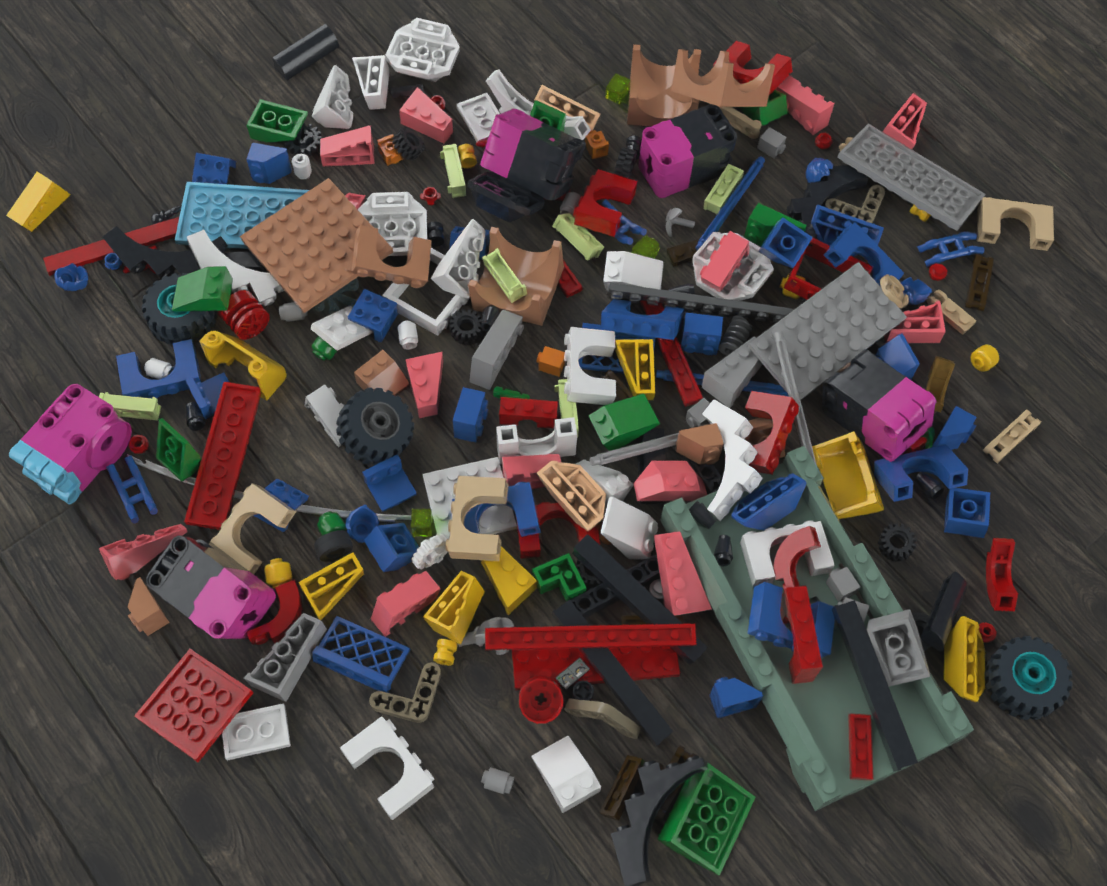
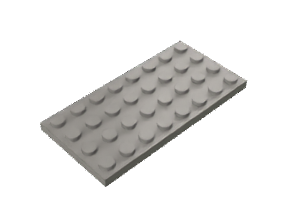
[837,124,986,231]
[748,262,907,400]

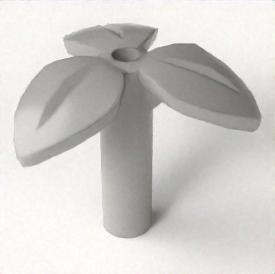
[665,208,695,237]

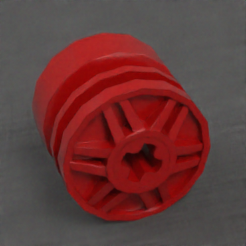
[219,290,270,340]
[519,676,563,724]

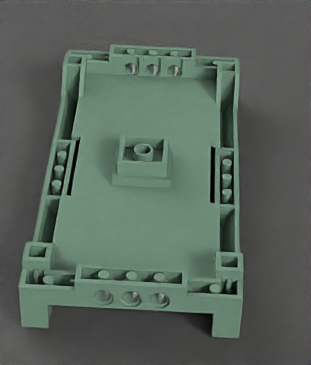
[660,446,974,811]

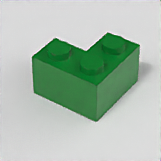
[532,553,586,602]

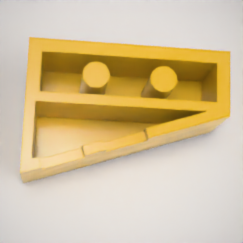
[6,172,71,232]
[615,339,655,400]
[481,547,537,615]
[299,552,364,620]
[423,571,485,645]

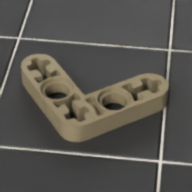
[824,185,885,223]
[369,662,441,723]
[564,699,641,739]

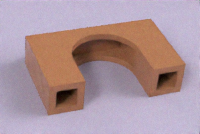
[351,225,432,288]

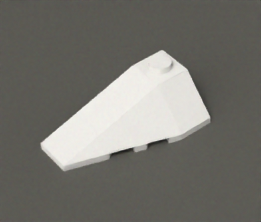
[312,65,354,129]
[431,219,486,298]

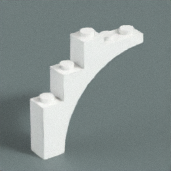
[486,70,591,140]
[187,230,284,306]
[702,400,763,521]

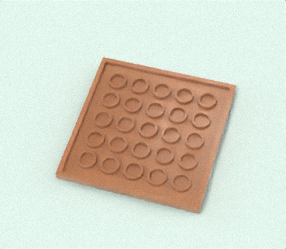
[240,178,393,313]

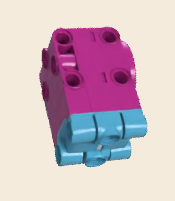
[9,384,132,504]

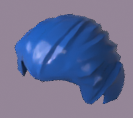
[806,158,833,183]
[54,263,88,291]
[900,277,932,305]
[346,505,379,543]

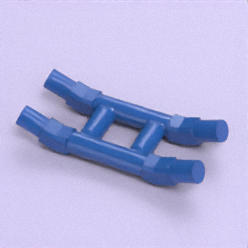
[601,199,647,245]
[917,232,984,267]
[106,455,158,523]

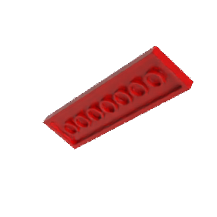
[184,382,261,530]
[512,646,680,690]

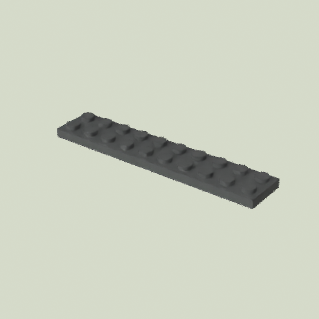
[607,282,794,324]

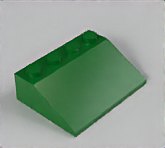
[657,763,756,875]

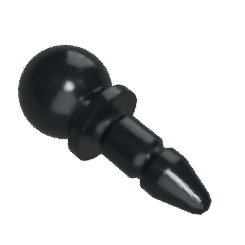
[151,206,181,225]

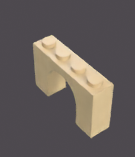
[977,197,1054,251]
[445,476,508,561]
[210,483,296,575]

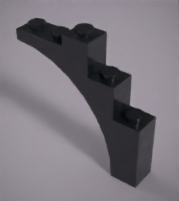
[787,165,869,247]
[102,226,228,279]
[611,756,709,886]

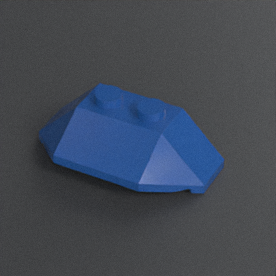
[811,205,884,257]
[731,473,806,531]

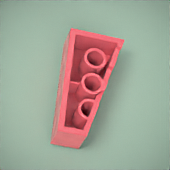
[775,75,834,135]
[654,531,712,616]

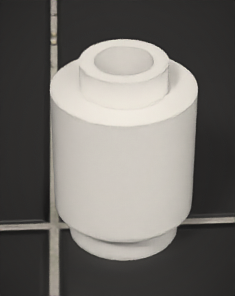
[292,154,312,179]
[398,321,418,349]
[144,358,174,379]

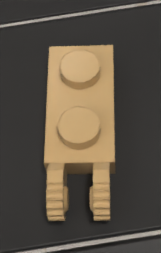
[926,290,976,334]

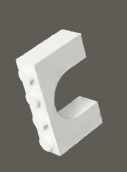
[564,327,616,405]
[496,417,577,464]
[740,520,835,587]
[340,716,434,820]

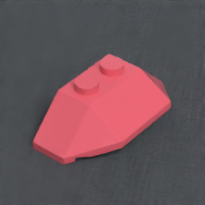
[633,461,707,501]

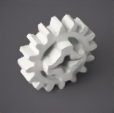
[411,533,449,569]

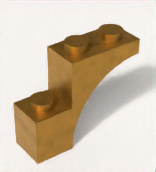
[925,356,955,414]

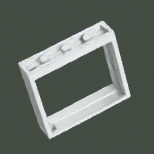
[383,248,479,336]

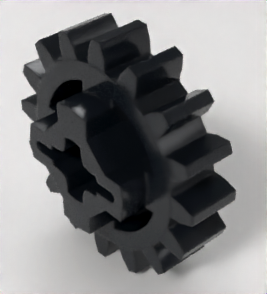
[285,123,322,157]

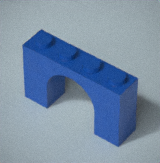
[823,222,904,287]
[601,299,685,340]
[116,339,202,399]
[874,445,968,502]
[452,482,541,537]
[747,582,835,659]

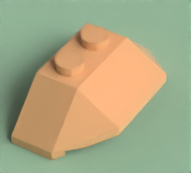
[534,85,601,131]
[537,461,606,531]

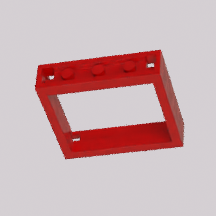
[783,238,873,300]

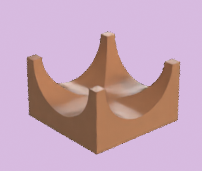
[627,45,701,126]
[671,49,775,107]
[468,227,564,326]

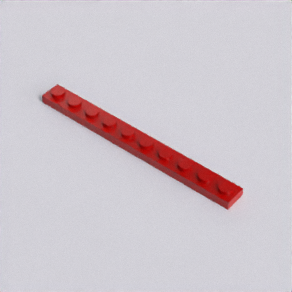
[485,624,696,650]

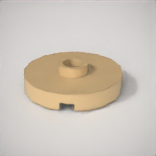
[880,274,909,308]

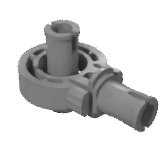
[458,617,515,655]

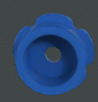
[104,253,122,270]

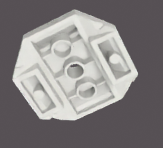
[385,18,460,82]
[358,192,427,256]
[692,232,774,301]

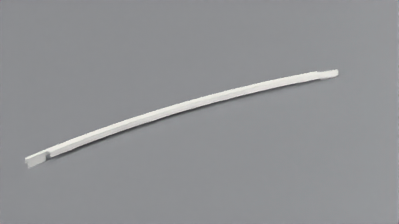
[127,454,414,522]

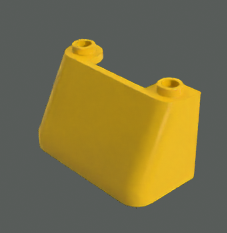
[199,331,287,401]
[812,432,884,519]

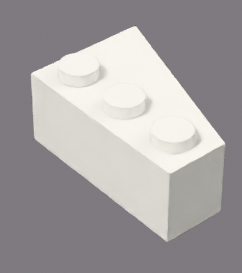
[352,55,390,110]
[304,385,344,447]

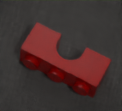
[499,397,558,428]

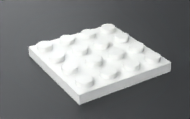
[423,457,517,538]

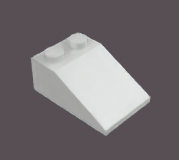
[603,251,664,292]
[576,460,634,510]
[601,497,658,559]
[531,736,601,813]

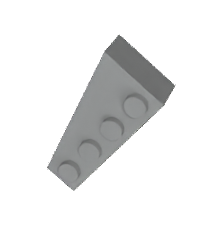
[469,309,524,390]
[702,336,762,408]
[244,613,327,702]

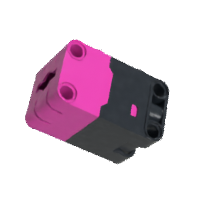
[638,104,737,198]
[480,109,586,200]
[822,349,936,462]
[146,536,276,639]

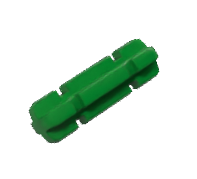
[493,386,530,399]

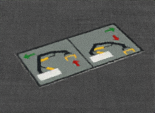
[556,657,590,690]

